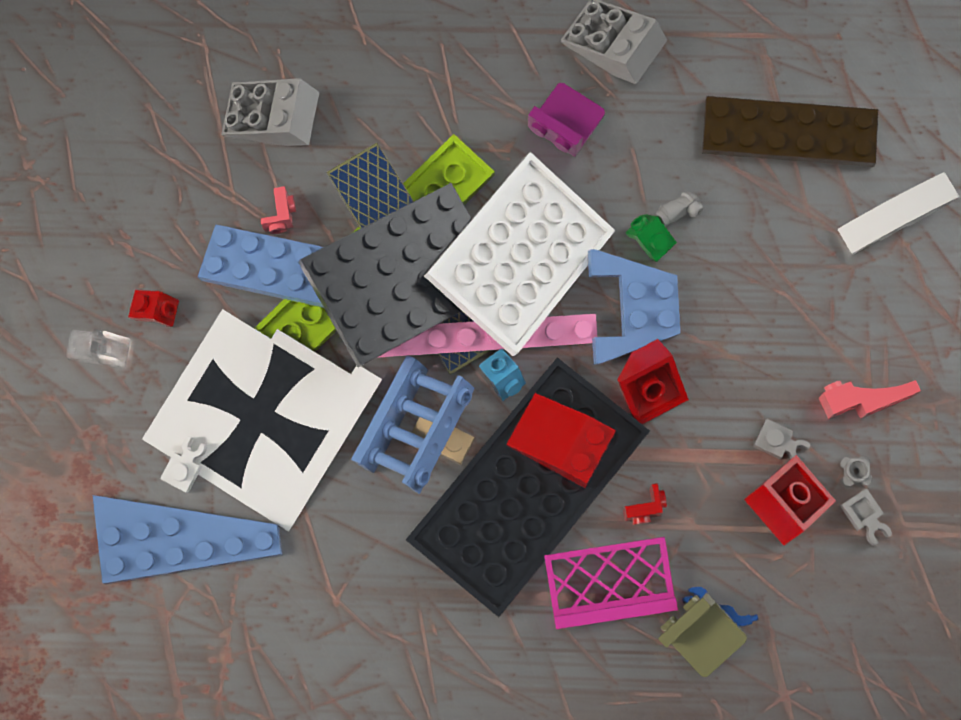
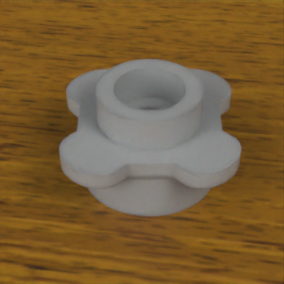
[840,456,872,487]

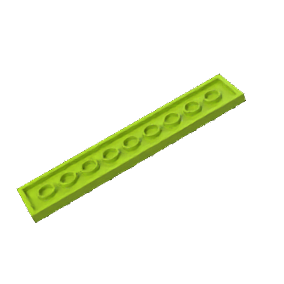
[254,134,495,352]

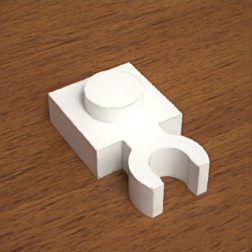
[160,436,207,493]

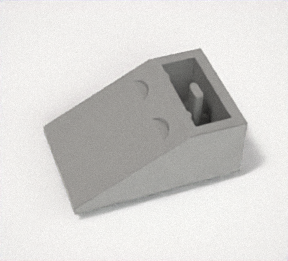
[560,0,667,84]
[221,78,319,146]

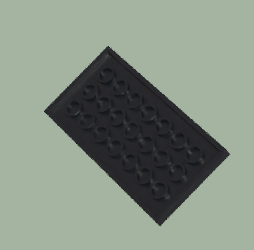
[406,357,650,618]

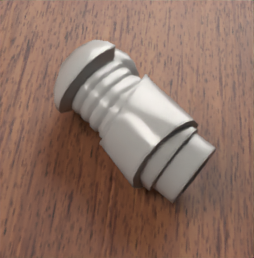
[654,192,703,227]

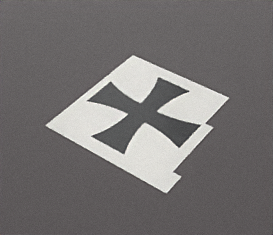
[142,309,382,532]

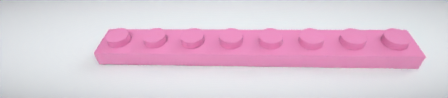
[377,314,598,358]

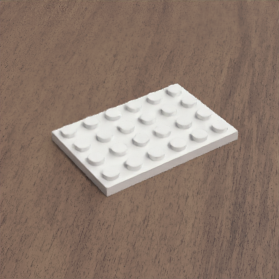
[424,152,615,356]

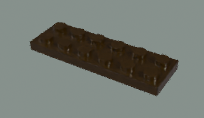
[702,96,878,167]

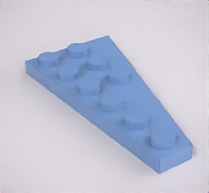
[93,495,282,585]

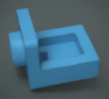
[479,349,526,401]

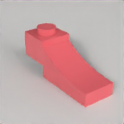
[819,380,921,419]

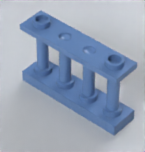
[351,356,475,494]

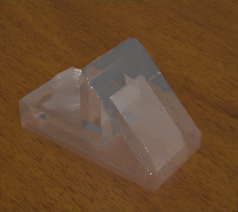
[66,329,131,368]

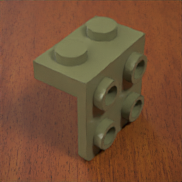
[658,592,747,677]

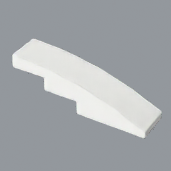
[838,172,960,255]

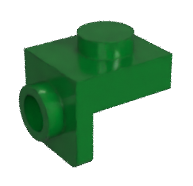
[626,214,677,262]

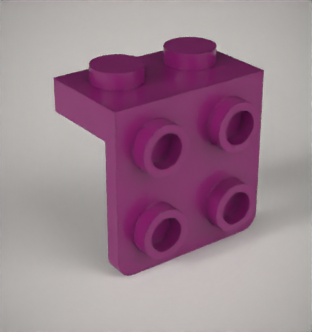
[528,83,605,157]

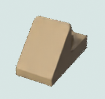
[411,417,475,465]

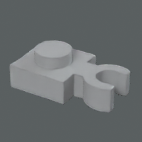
[753,419,811,462]
[840,488,892,546]

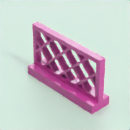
[544,537,678,629]

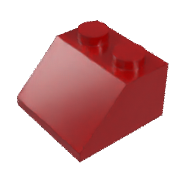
[744,455,836,546]

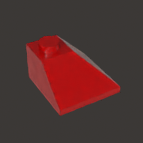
[617,339,689,424]

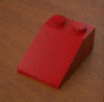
[506,393,616,488]

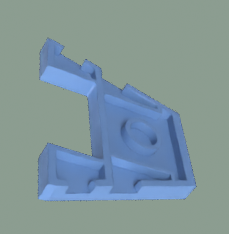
[588,249,681,365]

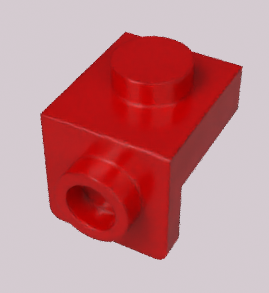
[128,290,179,327]
[623,483,667,525]

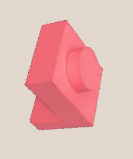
[261,186,296,234]

